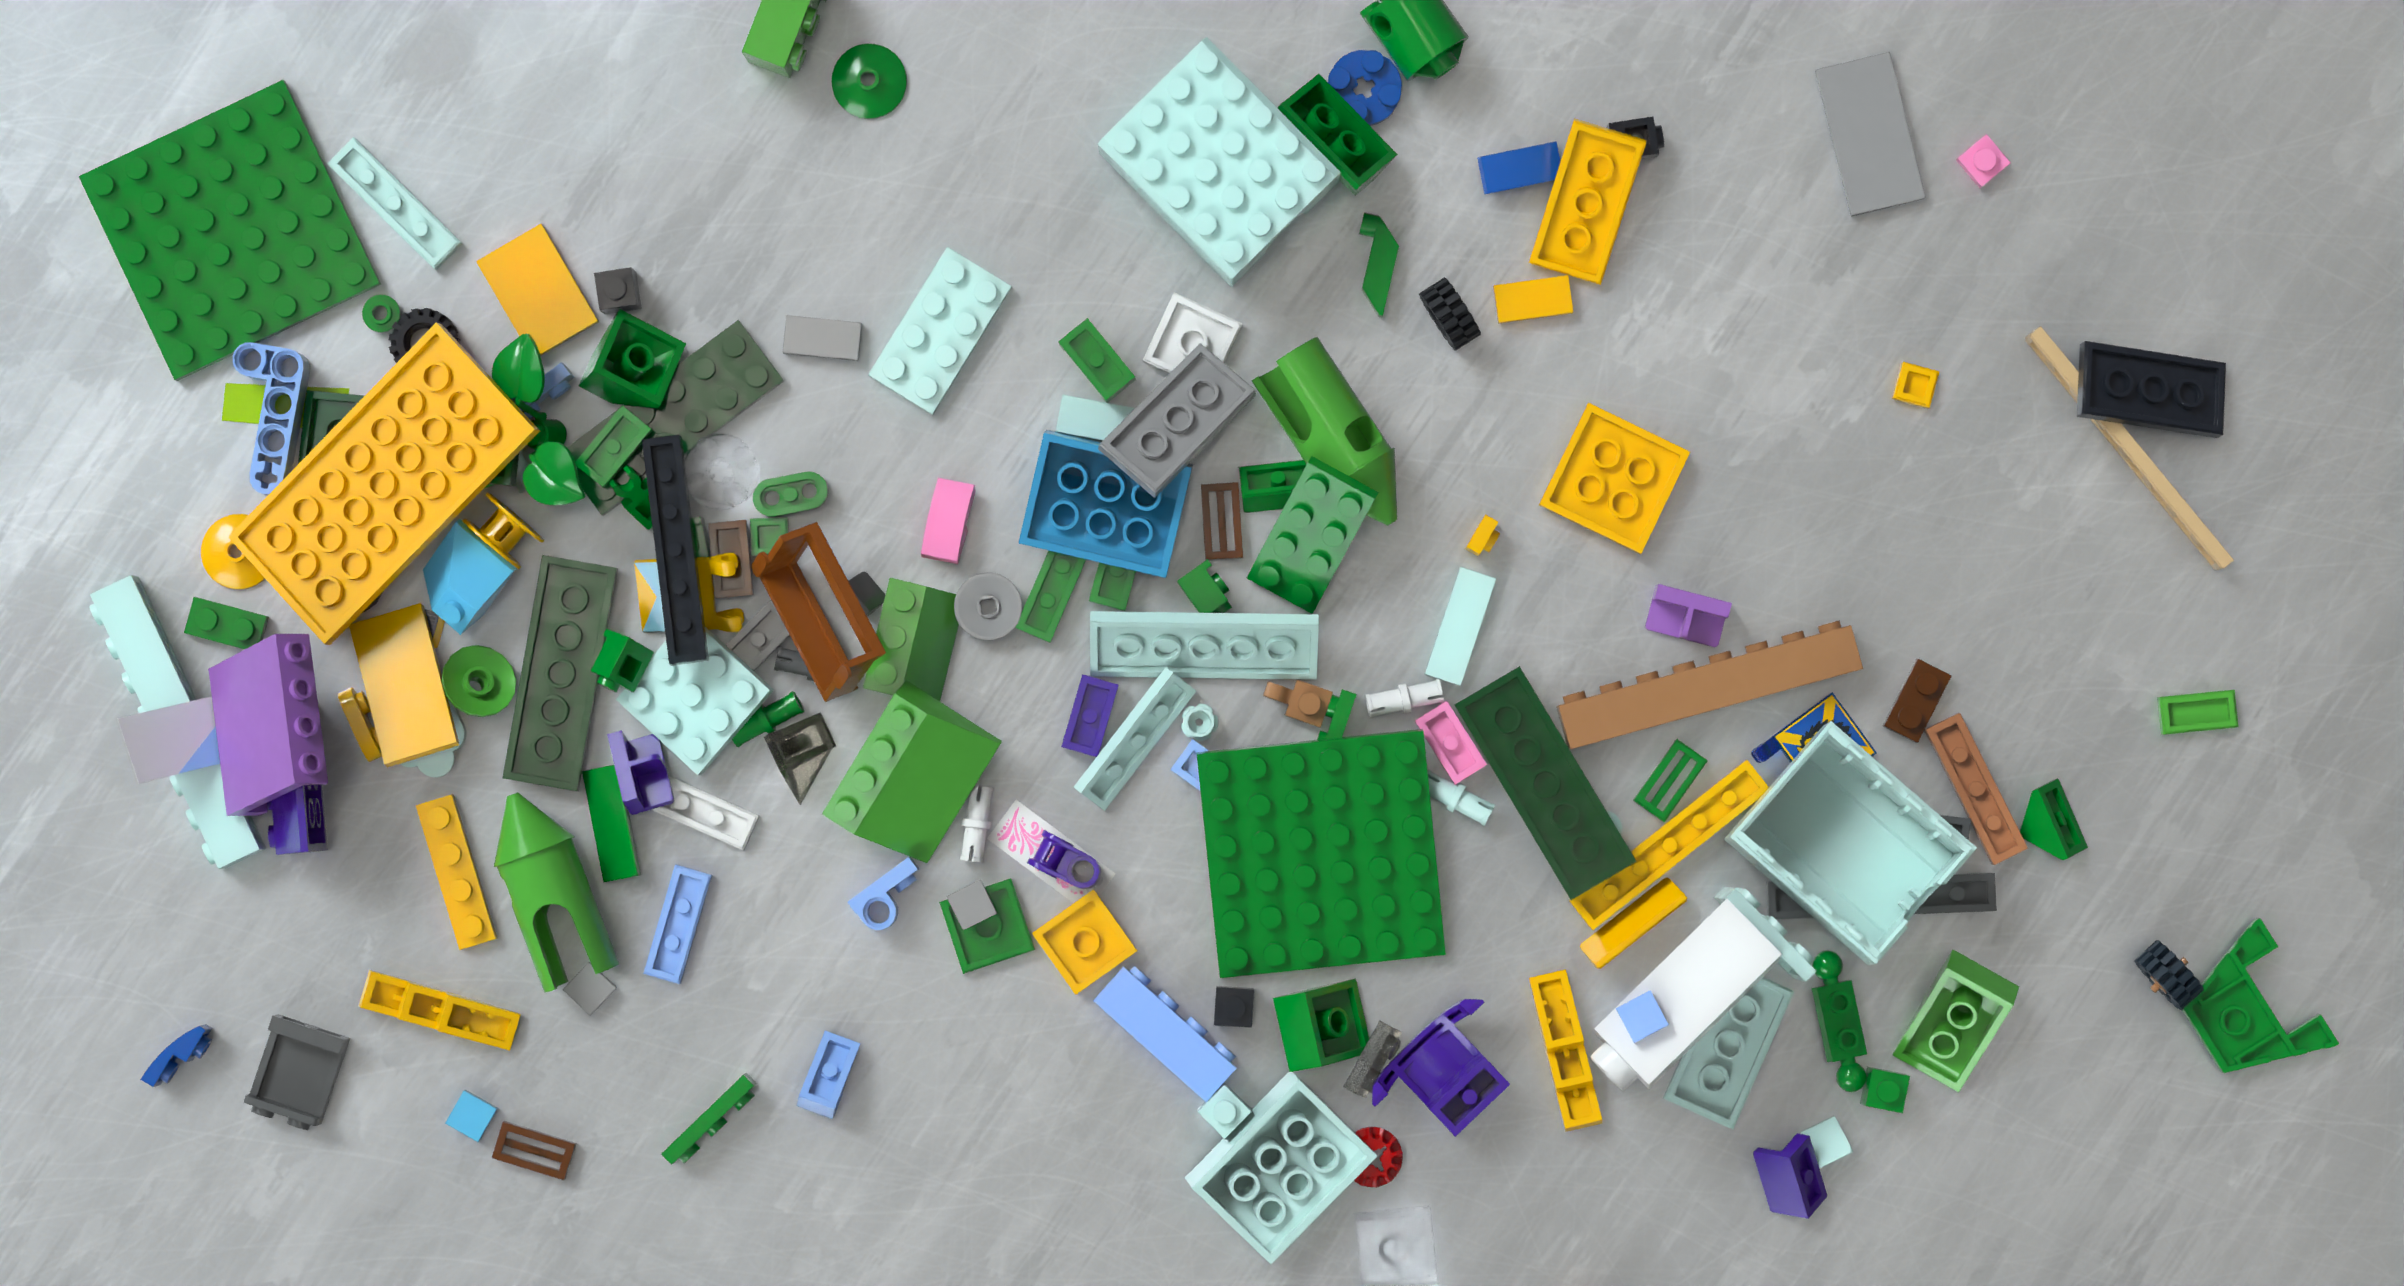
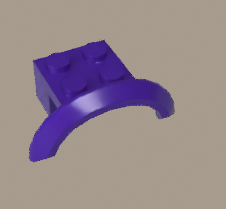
[1372,999,1510,1137]

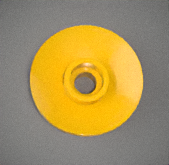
[201,514,265,589]

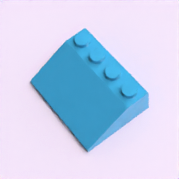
[1019,430,1193,578]

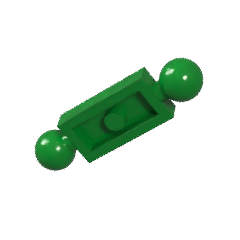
[1811,950,1867,1092]

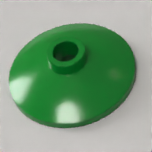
[831,43,907,119]

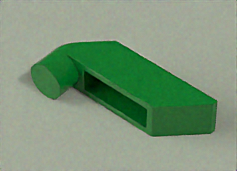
[1359,212,1399,318]

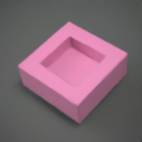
[1956,134,2011,188]

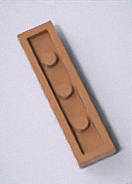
[1924,713,2028,865]

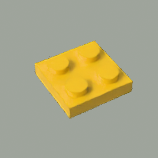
[1032,889,1138,995]

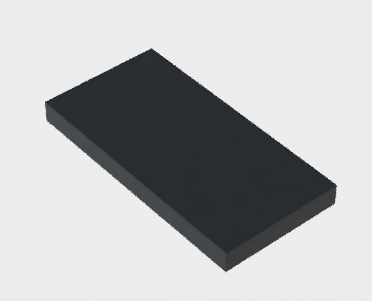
[2077,341,2226,438]

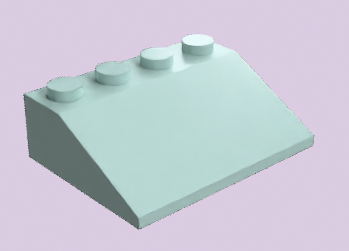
[1185,1072,1377,1264]

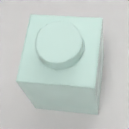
[1198,1083,1251,1139]

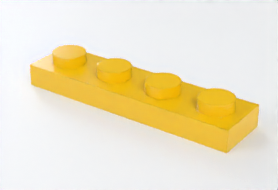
[415,794,498,950]

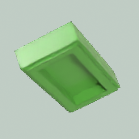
[2157,690,2238,735]

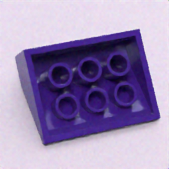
[267,785,328,855]

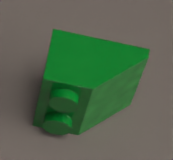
[1273,978,1372,1072]

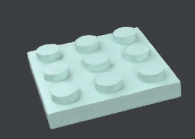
[616,627,774,775]
[1714,887,1816,982]

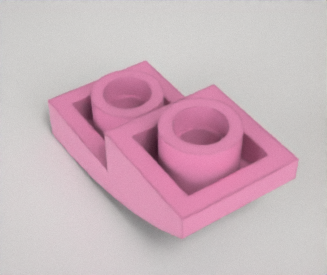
[921,478,976,564]

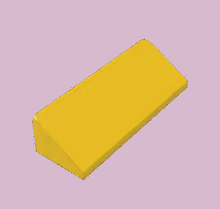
[1580,878,1687,969]

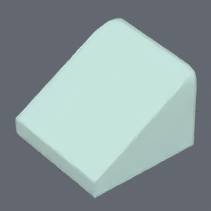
[1800,1116,1853,1168]

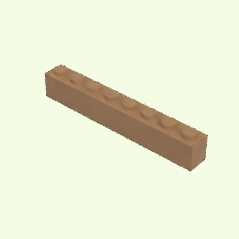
[1556,620,1863,749]

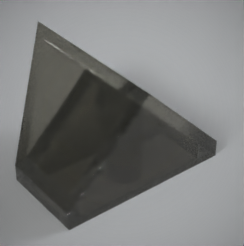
[764,712,836,805]

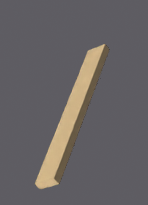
[2025,326,2234,570]

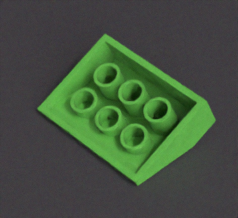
[822,680,1002,863]

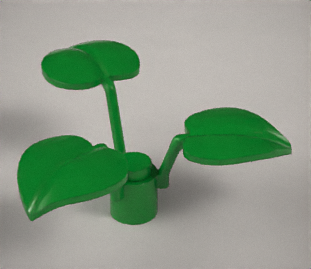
[484,334,586,505]

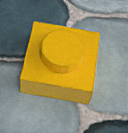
[1465,514,1500,556]

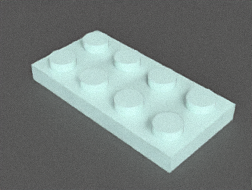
[868,247,1012,415]

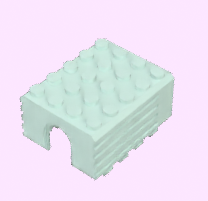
[1098,37,1341,287]
[1724,721,1977,965]

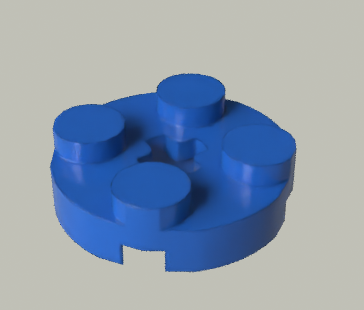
[1328,50,1402,126]

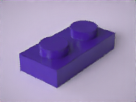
[1061,674,1119,757]

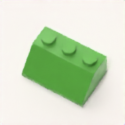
[863,578,959,701]

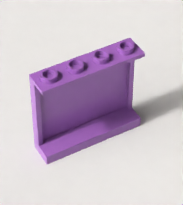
[208,634,328,816]

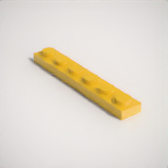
[1568,760,1769,930]

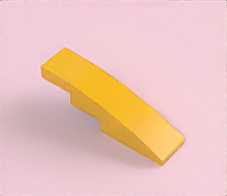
[1529,969,1602,1132]
[358,970,521,1051]

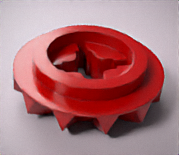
[1354,1127,1403,1188]

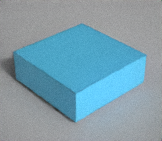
[445,1090,498,1142]

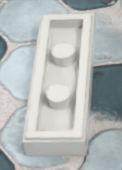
[651,776,759,850]

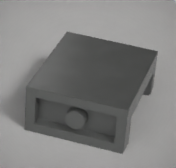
[244,1014,350,1130]

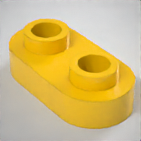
[338,687,382,762]

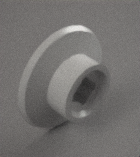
[954,573,1022,641]

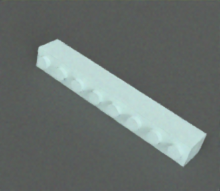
[89,575,266,869]

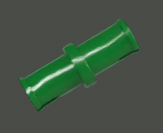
[732,691,804,747]

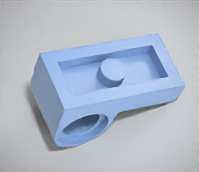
[848,857,919,930]
[797,1031,860,1119]

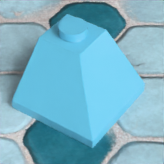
[423,519,517,635]

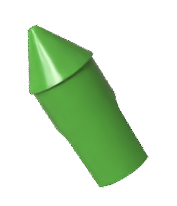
[1251,337,1397,526]
[494,792,619,993]

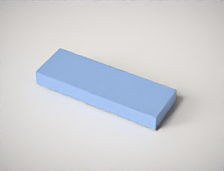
[643,864,712,984]

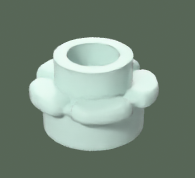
[1181,704,1218,741]

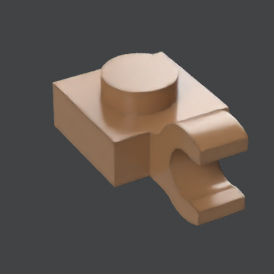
[1263,680,1333,728]

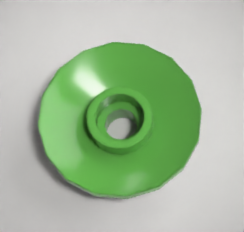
[441,645,516,717]

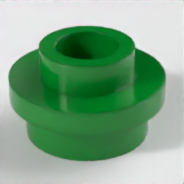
[362,294,401,333]

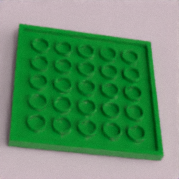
[79,80,381,381]
[1196,729,1446,978]

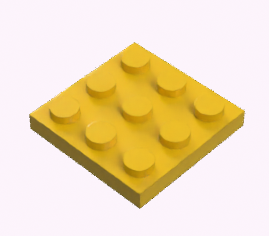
[1539,402,1690,554]

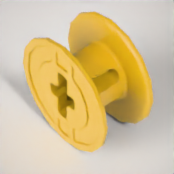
[462,492,544,570]

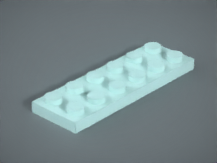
[1090,611,1319,680]

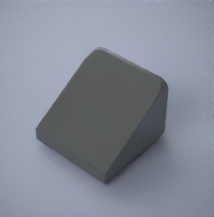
[849,572,885,616]

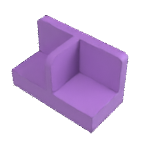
[1645,584,1732,647]

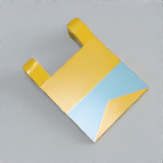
[634,553,744,632]

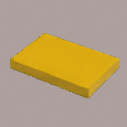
[476,224,599,356]

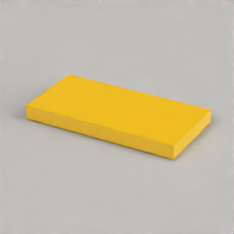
[1529,118,1647,285]
[349,603,460,768]

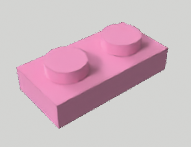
[1415,701,1487,785]

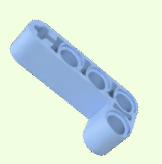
[233,342,310,496]

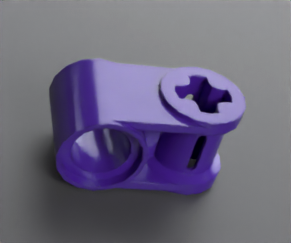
[1027,830,1101,889]

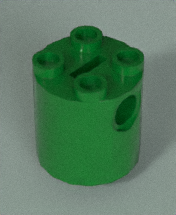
[1360,0,1469,81]

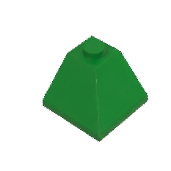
[579,309,686,408]

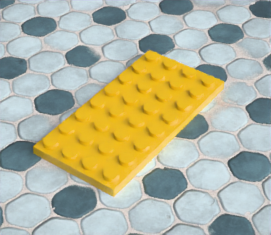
[228,322,540,645]

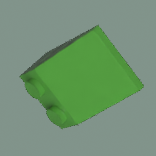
[1893,950,2019,1092]

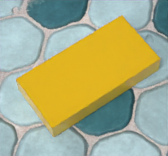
[1493,275,1573,324]

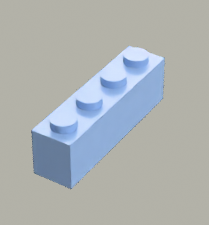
[1093,966,1237,1102]

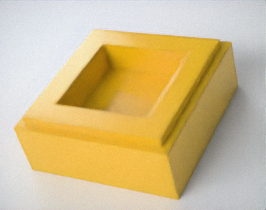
[1892,362,1940,409]

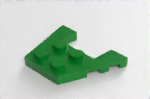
[2182,918,2339,1073]

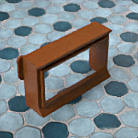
[752,522,886,702]

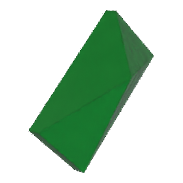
[2020,778,2088,860]

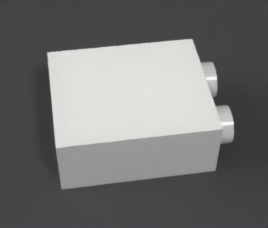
[1590,899,1782,1092]

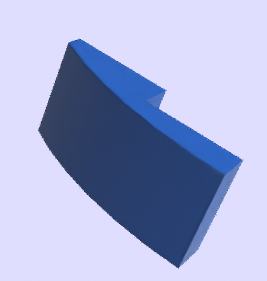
[1477,141,1560,195]
[140,1024,213,1087]

